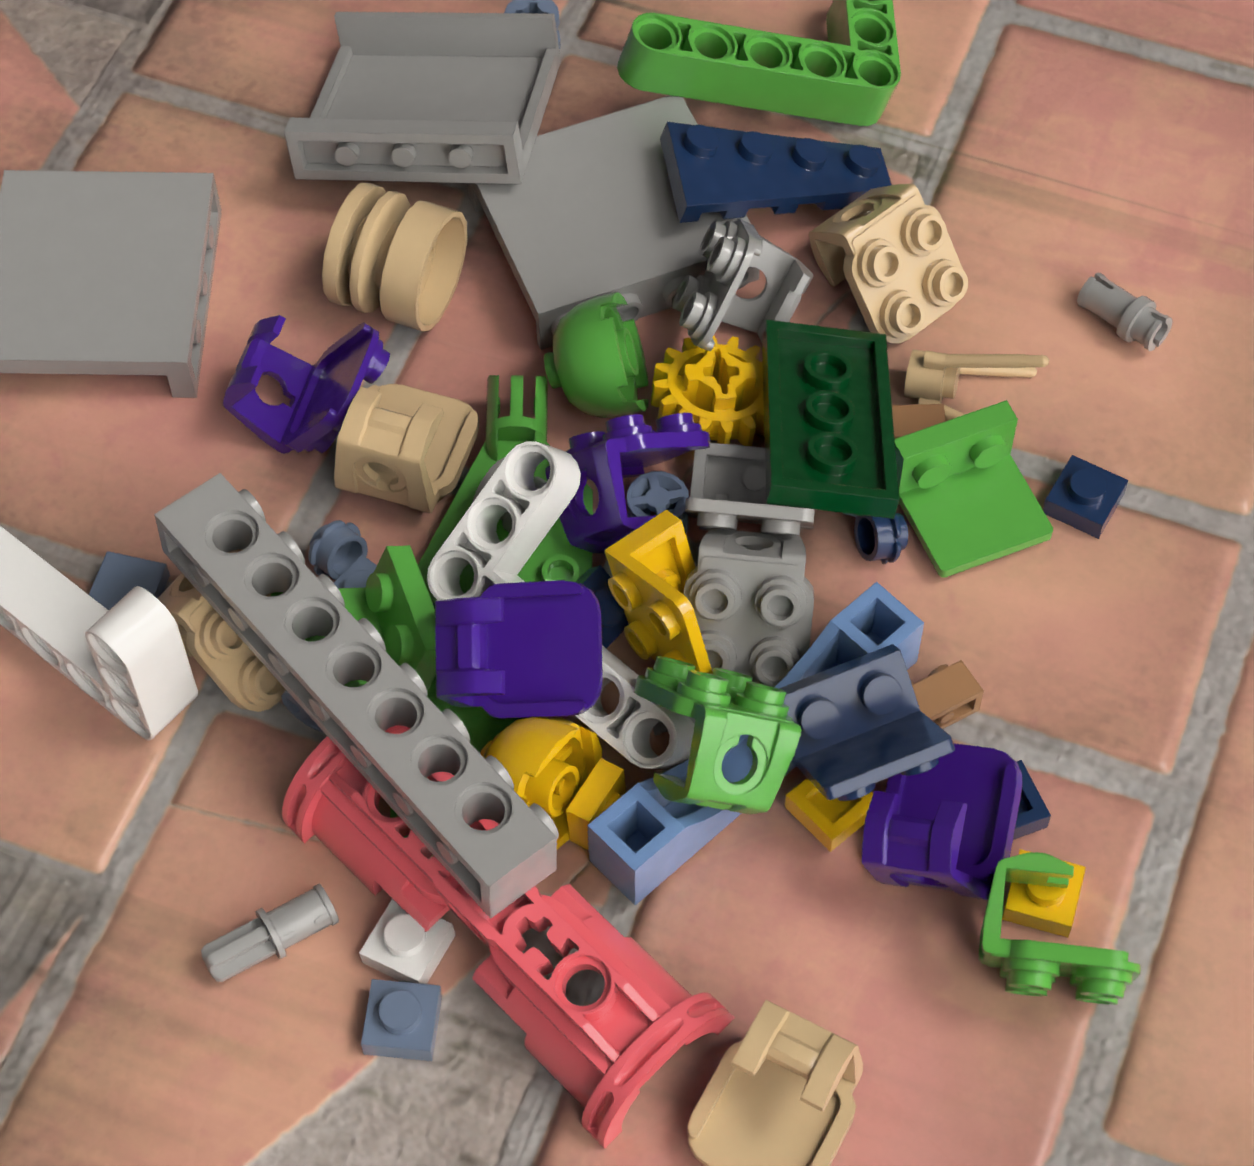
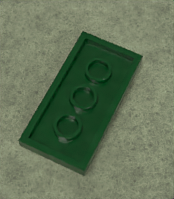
[762,319,900,519]

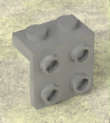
[685,443,815,536]

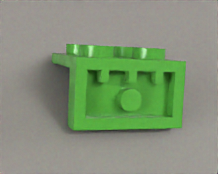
[895,400,1053,577]
[270,545,436,691]

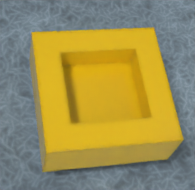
[566,758,626,850]
[785,778,873,852]
[1002,849,1086,938]

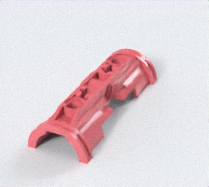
[282,725,735,1149]

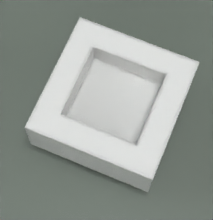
[359,899,456,984]

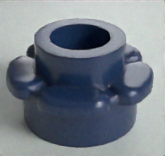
[854,513,908,564]

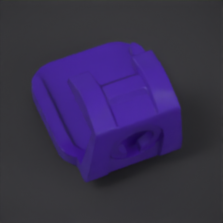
[223,315,390,454]
[545,413,710,553]
[435,580,603,718]
[861,743,1022,900]

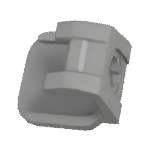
[673,219,814,352]
[683,528,814,687]

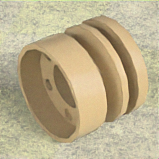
[322,183,467,331]

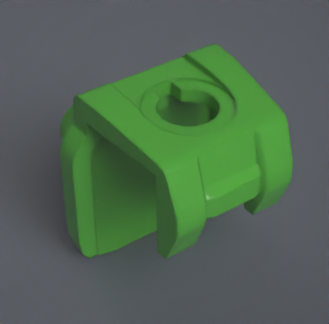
[634,656,801,815]
[978,852,1141,1005]

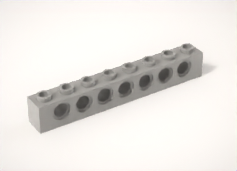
[154,473,559,919]

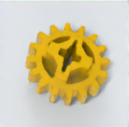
[651,336,765,446]

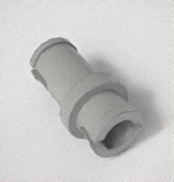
[1077,272,1173,351]

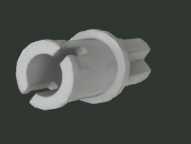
[201,884,339,982]

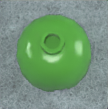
[544,292,649,418]

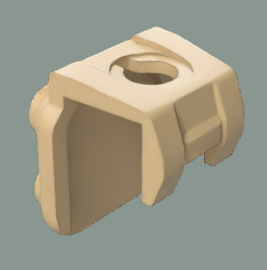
[808,184,968,343]
[334,384,479,514]
[157,549,286,712]
[687,1000,863,1166]

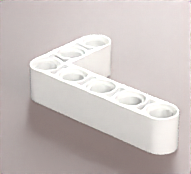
[427,441,695,769]
[0,526,198,740]

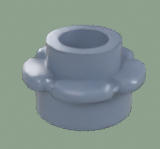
[308,520,368,580]

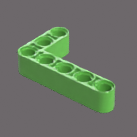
[617,0,901,126]

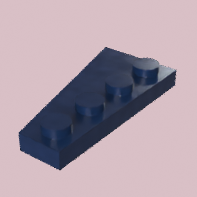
[660,122,892,223]

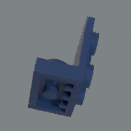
[779,644,955,801]

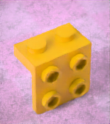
[604,510,713,674]

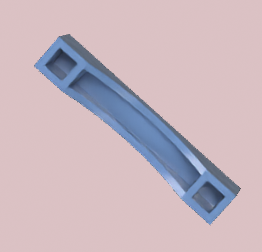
[588,582,924,905]

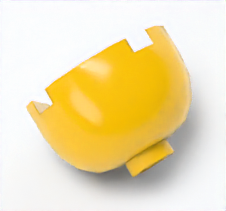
[480,717,602,850]

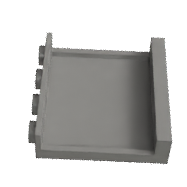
[284,12,561,184]
[467,95,760,350]
[0,170,222,398]

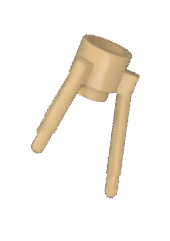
[904,349,1049,421]

